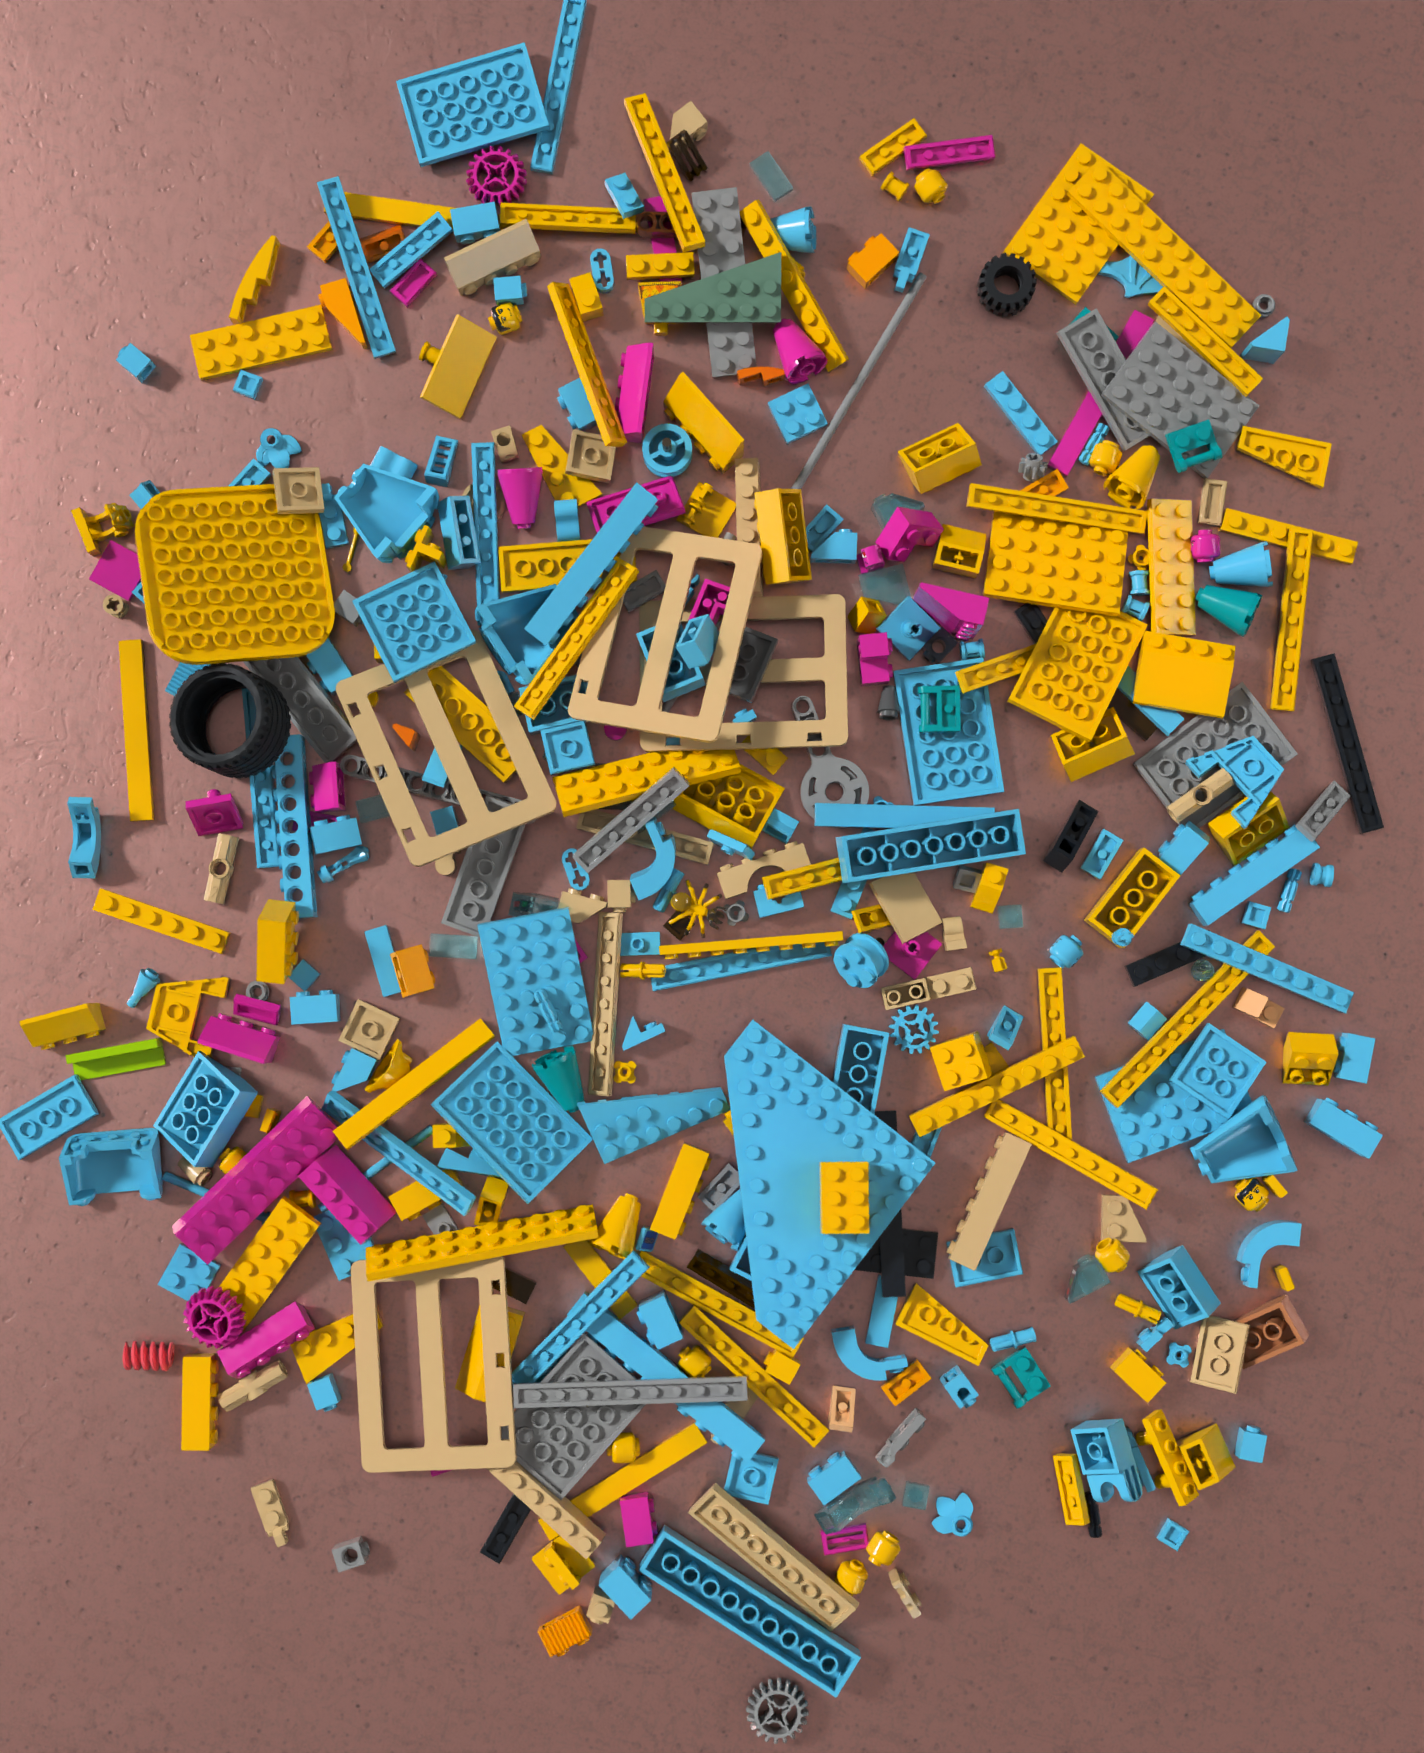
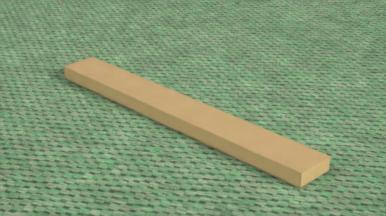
[588,912,623,1096]

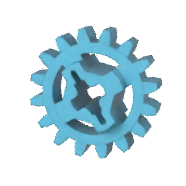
[889,1004,939,1054]

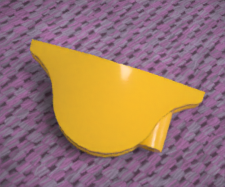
[365,1039,412,1093]

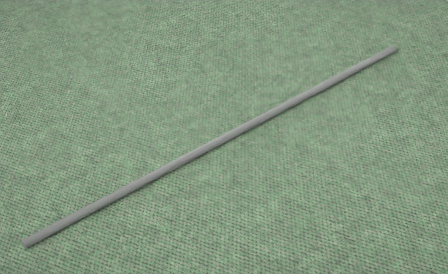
[662,272,927,712]

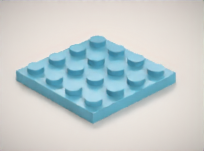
[352,561,476,683]

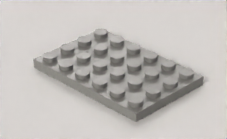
[1101,322,1260,479]
[1133,681,1298,828]
[501,1333,646,1500]

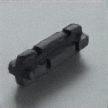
[1084,1491,1102,1538]

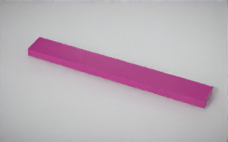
[1047,310,1154,477]

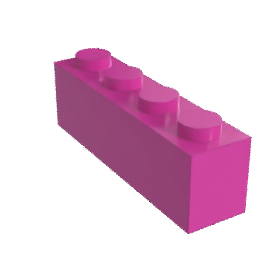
[217,1301,315,1379]

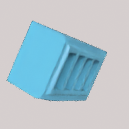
[424,435,458,487]

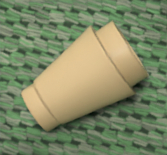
[178,1156,213,1187]

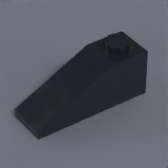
[1043,800,1099,873]

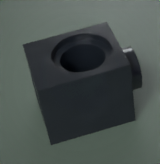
[921,627,958,664]

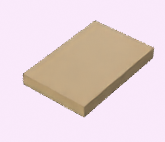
[869,872,942,944]
[1190,1315,1250,1394]

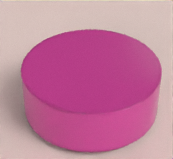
[604,725,627,741]

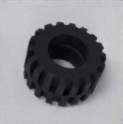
[977,253,1037,317]

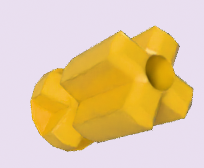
[988,948,1008,972]

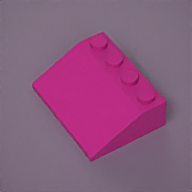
[912,582,989,641]

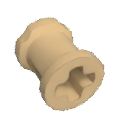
[103,594,129,618]

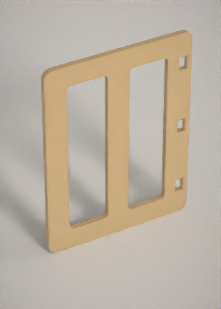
[568,527,763,743]
[639,594,848,752]
[336,630,556,867]
[351,1256,517,1473]

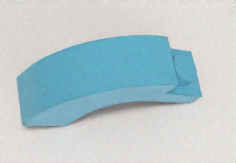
[67,797,101,878]
[630,817,676,900]
[1236,1220,1302,1288]
[831,1325,908,1381]

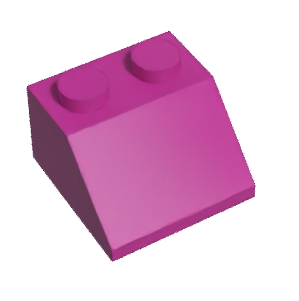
[309,761,346,813]

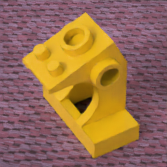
[71,503,134,556]

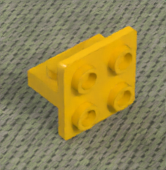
[405,525,447,572]
[532,1535,595,1595]

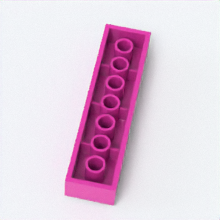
[172,1095,339,1265]

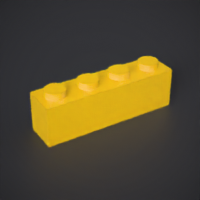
[650,1142,712,1240]
[181,1353,219,1451]

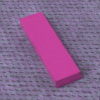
[904,135,996,171]
[643,196,683,285]

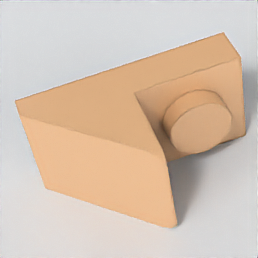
[1232,987,1285,1029]
[828,1386,856,1433]

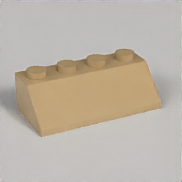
[444,219,542,296]

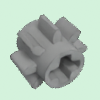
[1018,453,1048,482]

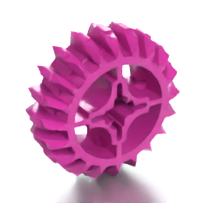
[466,146,527,206]
[183,1286,246,1349]

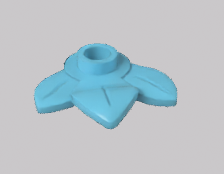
[256,428,302,468]
[931,1492,973,1537]

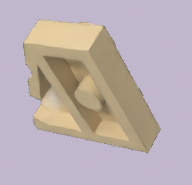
[1101,1195,1147,1243]
[888,1568,922,1619]

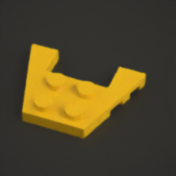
[146,977,230,1058]

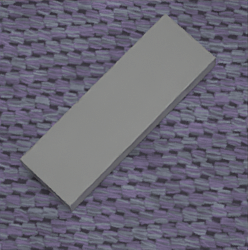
[1295,780,1351,842]

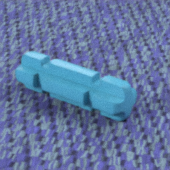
[1078,423,1110,466]
[1277,868,1302,913]
[534,988,562,1033]

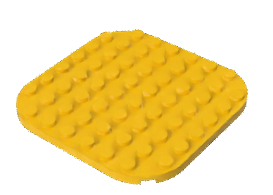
[135,484,335,665]

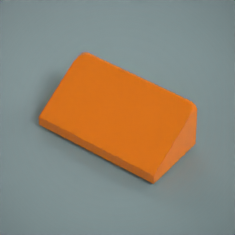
[359,225,405,264]
[392,723,421,752]

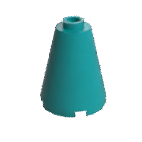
[1195,585,1263,637]
[532,1046,585,1113]

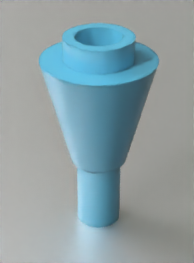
[127,968,160,1008]

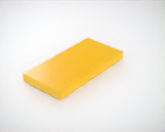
[420,315,497,418]

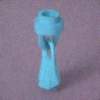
[317,846,370,883]

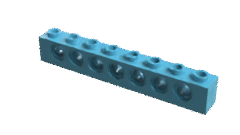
[272,734,318,919]

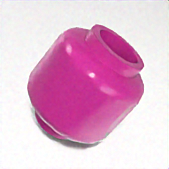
[1191,529,1221,562]

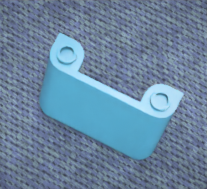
[59,1128,163,1206]

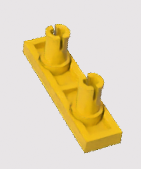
[1136,1409,1199,1506]

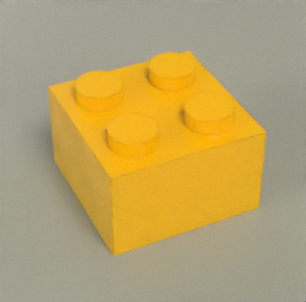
[930,1031,993,1091]

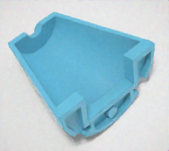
[334,464,439,563]
[475,584,579,685]
[1190,1095,1298,1183]

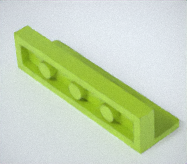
[66,1038,166,1080]

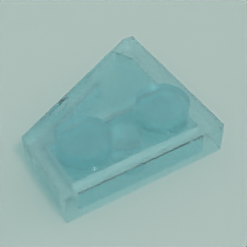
[858,564,911,605]

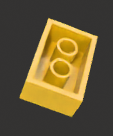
[256,899,299,984]
[819,1161,869,1234]

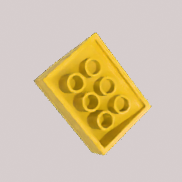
[663,372,744,474]
[1133,631,1236,719]
[670,763,785,849]

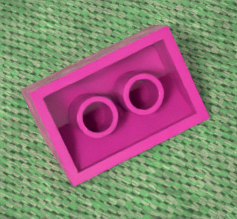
[197,1013,281,1064]

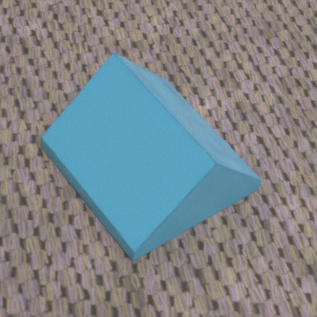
[1240,317,1290,364]

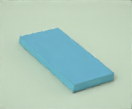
[0,1074,100,1160]

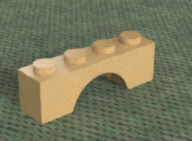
[717,841,811,899]

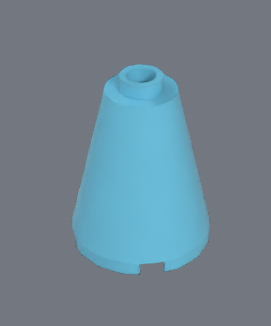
[771,206,817,253]
[1209,541,1273,587]
[701,1189,746,1251]

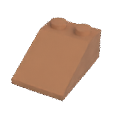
[1233,1294,1309,1369]

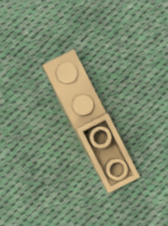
[881,967,977,1010]

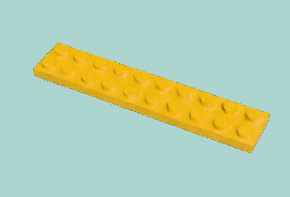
[1066,159,1262,348]
[366,1205,599,1282]

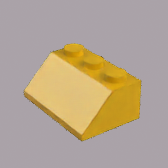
[897,423,982,494]
[1051,707,1135,782]
[1208,791,1290,866]
[19,1003,106,1050]

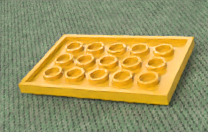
[1003,143,1154,305]
[983,511,1128,617]
[1007,607,1148,743]

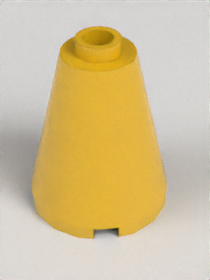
[1103,445,1160,509]
[588,1193,641,1259]

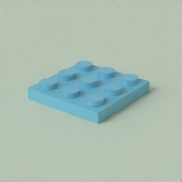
[1169,1023,1266,1119]

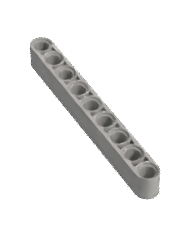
[340,755,537,824]

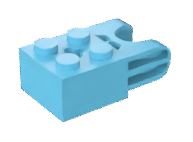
[1070,1418,1142,1503]

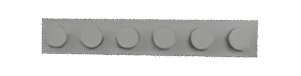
[572,767,690,873]

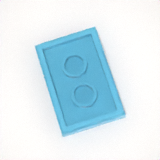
[946,1228,1023,1288]

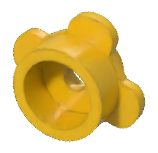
[1127,545,1149,570]
[613,1061,636,1084]

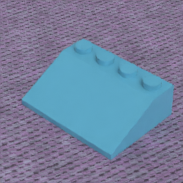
[153,1051,258,1167]

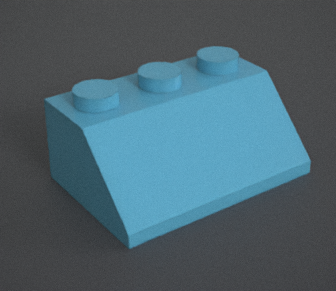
[1137,1245,1221,1330]

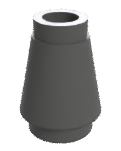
[877,685,900,720]

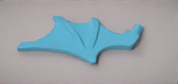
[1098,256,1163,298]

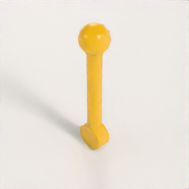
[342,528,359,572]

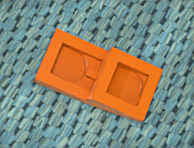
[737,367,785,387]

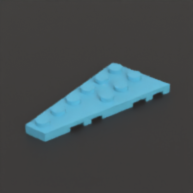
[577,1087,730,1164]

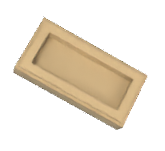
[1197,478,1228,527]

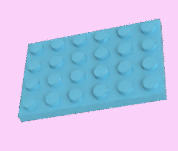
[396,42,550,167]
[893,657,1004,806]
[478,907,593,1056]
[1095,1029,1252,1163]
[431,1041,593,1204]

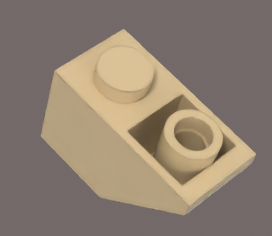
[669,101,708,157]
[558,888,608,924]

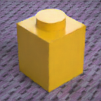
[763,1349,801,1385]

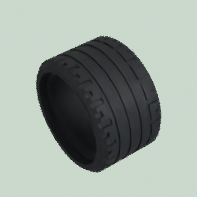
[169,663,291,778]

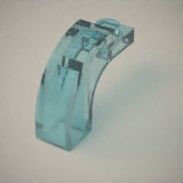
[814,1477,897,1535]

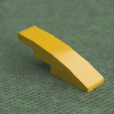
[229,235,280,324]

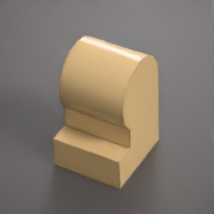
[491,425,519,463]
[435,850,462,876]
[942,916,967,951]

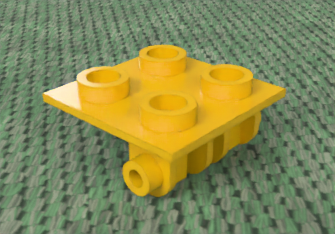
[676,481,736,538]

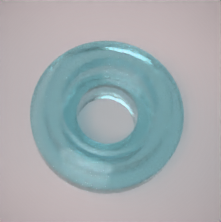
[1191,959,1215,981]

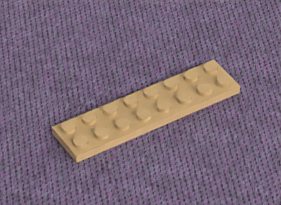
[688,1483,859,1632]

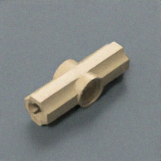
[1166,768,1234,824]
[204,833,239,904]
[217,1359,288,1412]

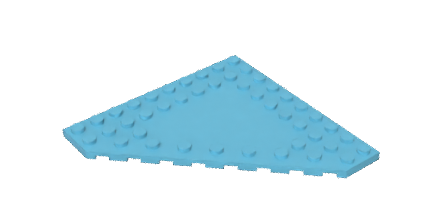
[724,1019,935,1349]

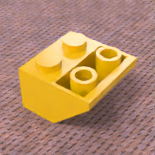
[932,524,986,578]
[1282,1032,1339,1086]
[1176,1424,1236,1491]

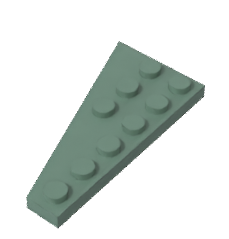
[645,252,781,323]

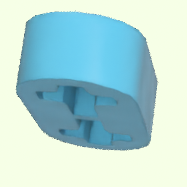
[590,249,614,294]
[562,848,590,891]

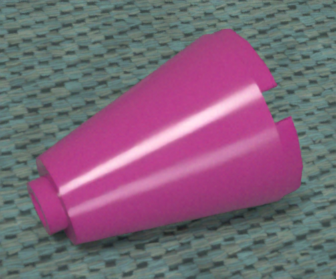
[773,318,827,384]
[497,467,543,529]

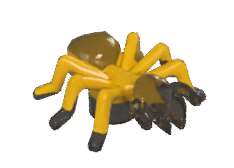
[668,880,727,938]

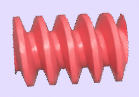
[122,1340,175,1371]

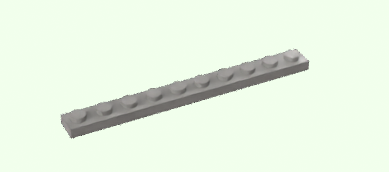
[513,1376,748,1408]

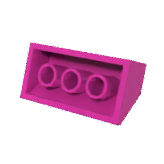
[615,342,654,444]
[298,1145,397,1245]

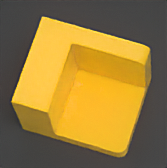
[848,596,887,634]

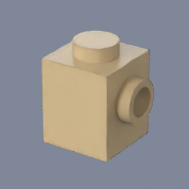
[607,880,636,913]
[586,1587,615,1624]

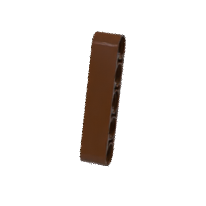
[636,211,747,239]

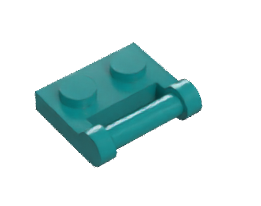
[1165,419,1222,473]
[918,685,961,733]
[991,1346,1051,1409]

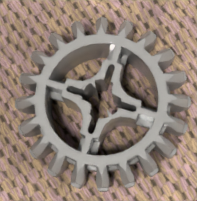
[746,1678,809,1744]

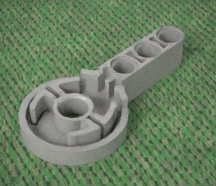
[791,696,869,820]

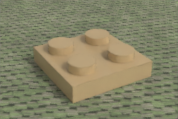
[565,429,616,483]
[273,467,324,514]
[338,999,400,1060]

